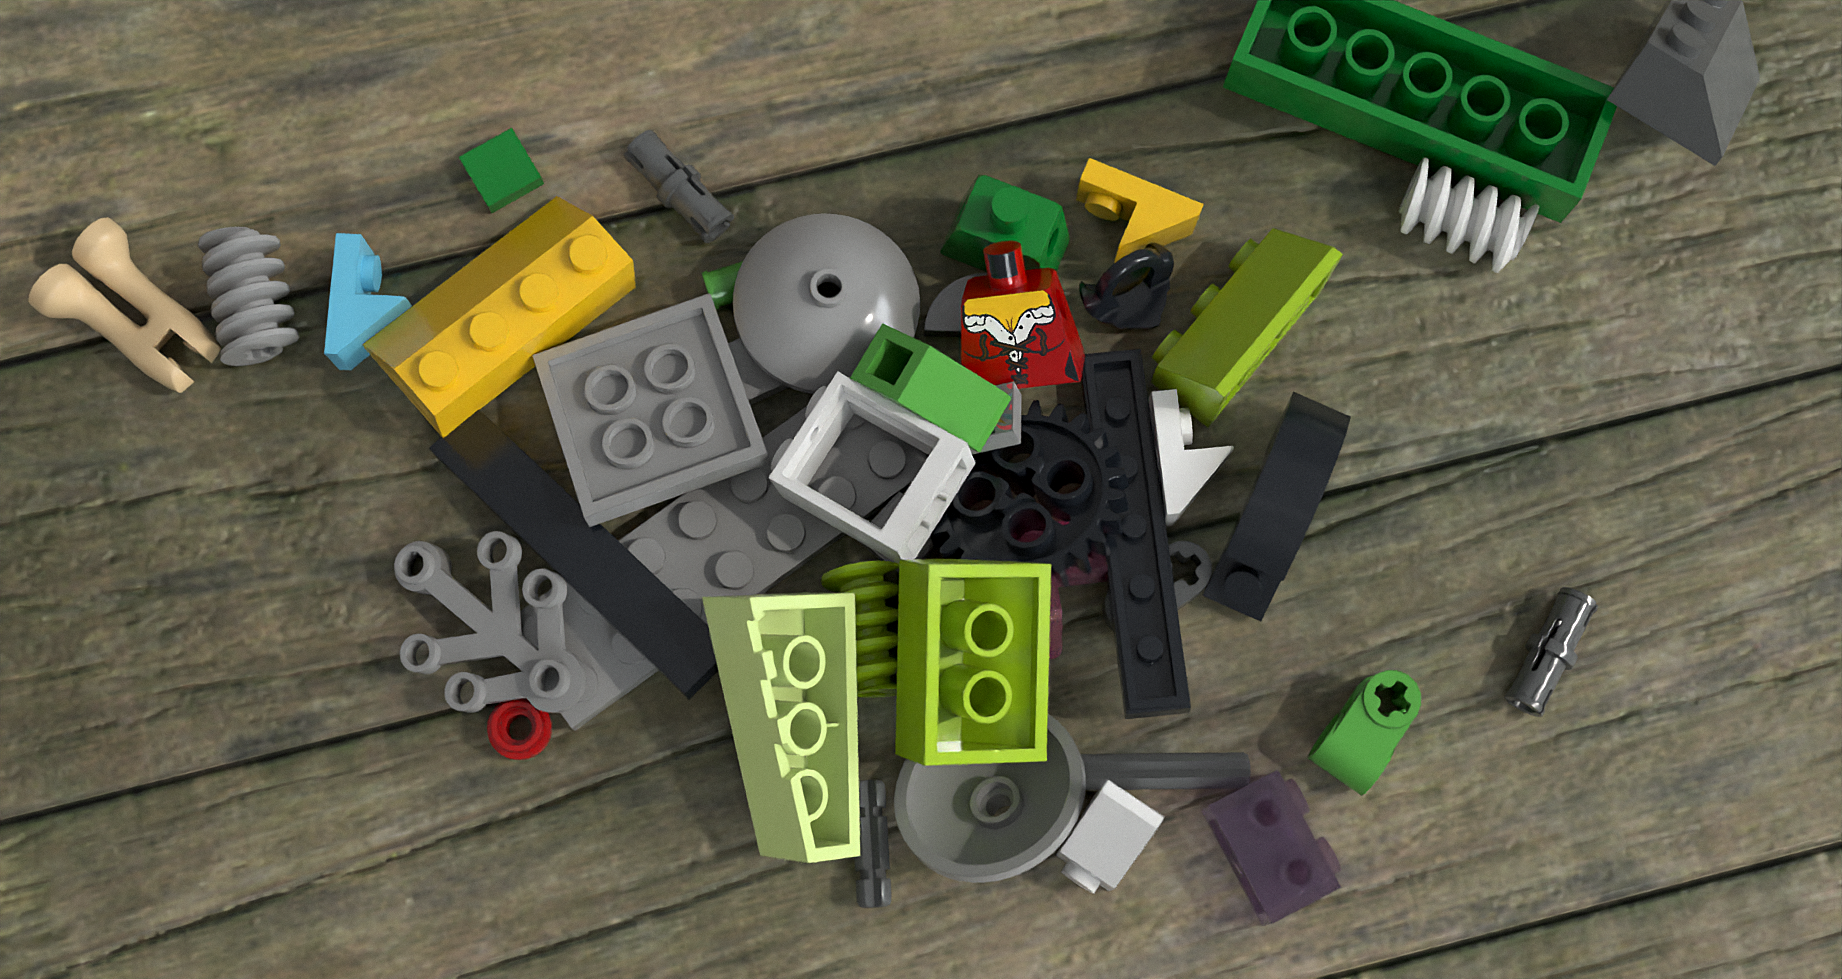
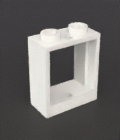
[768,372,975,564]

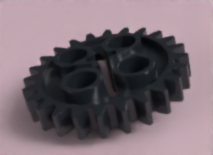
[930,400,1129,588]

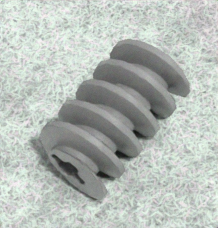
[198,226,299,366]

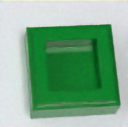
[459,128,545,213]

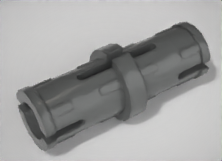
[624,130,734,243]
[1504,587,1599,717]

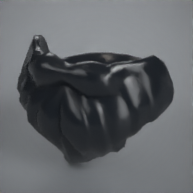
[1079,243,1174,330]

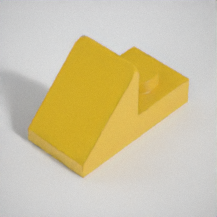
[1076,158,1204,263]

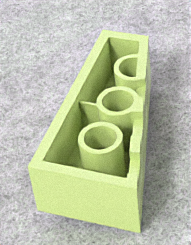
[702,592,860,863]

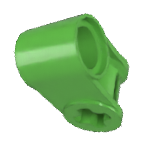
[1307,670,1421,796]

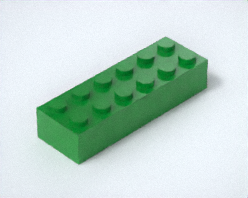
[1223,0,1617,223]

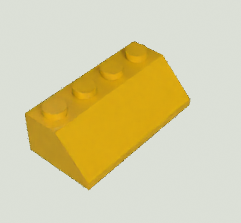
[363,196,636,438]

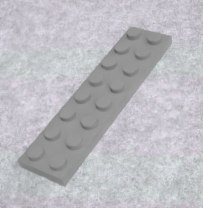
[520,406,929,731]

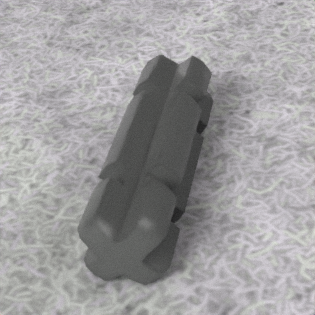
[854,780,892,908]

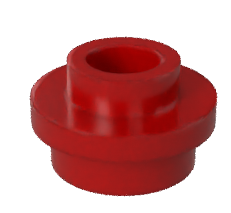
[487,698,552,760]

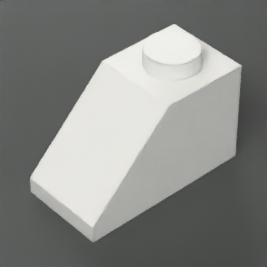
[1056,780,1164,894]

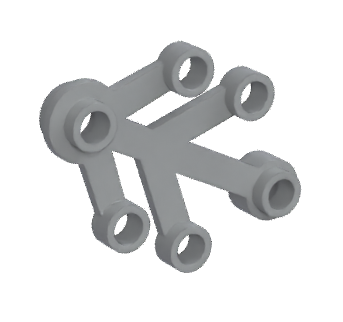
[394,531,587,713]

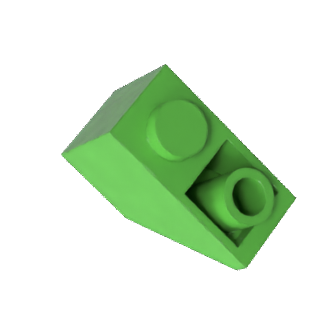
[850,323,1012,453]

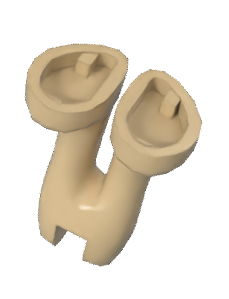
[28,217,221,393]

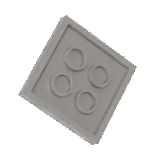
[532,293,771,527]

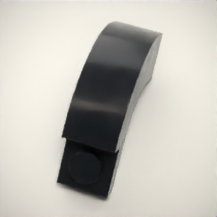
[1203,391,1351,622]

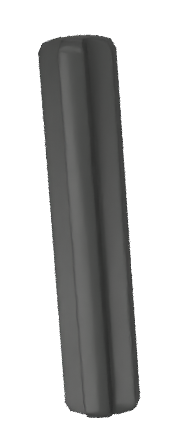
[1081,752,1251,790]

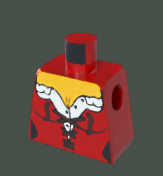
[961,241,1085,389]

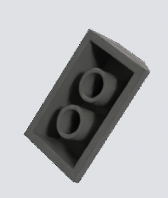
[1607,0,1760,166]

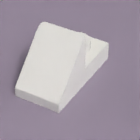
[1148,389,1234,526]

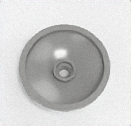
[733,214,920,394]
[894,714,1086,883]

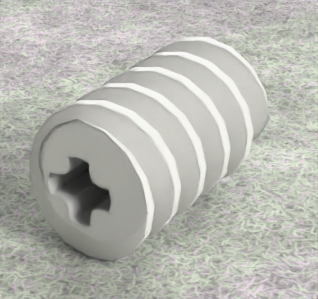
[1399,157,1539,273]

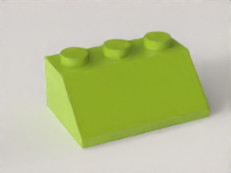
[1151,228,1343,428]
[895,559,1051,766]

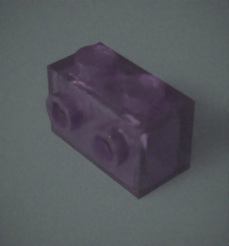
[1201,770,1341,926]

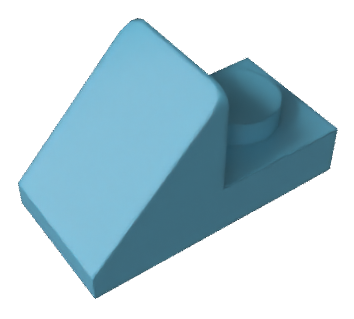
[324,233,412,370]

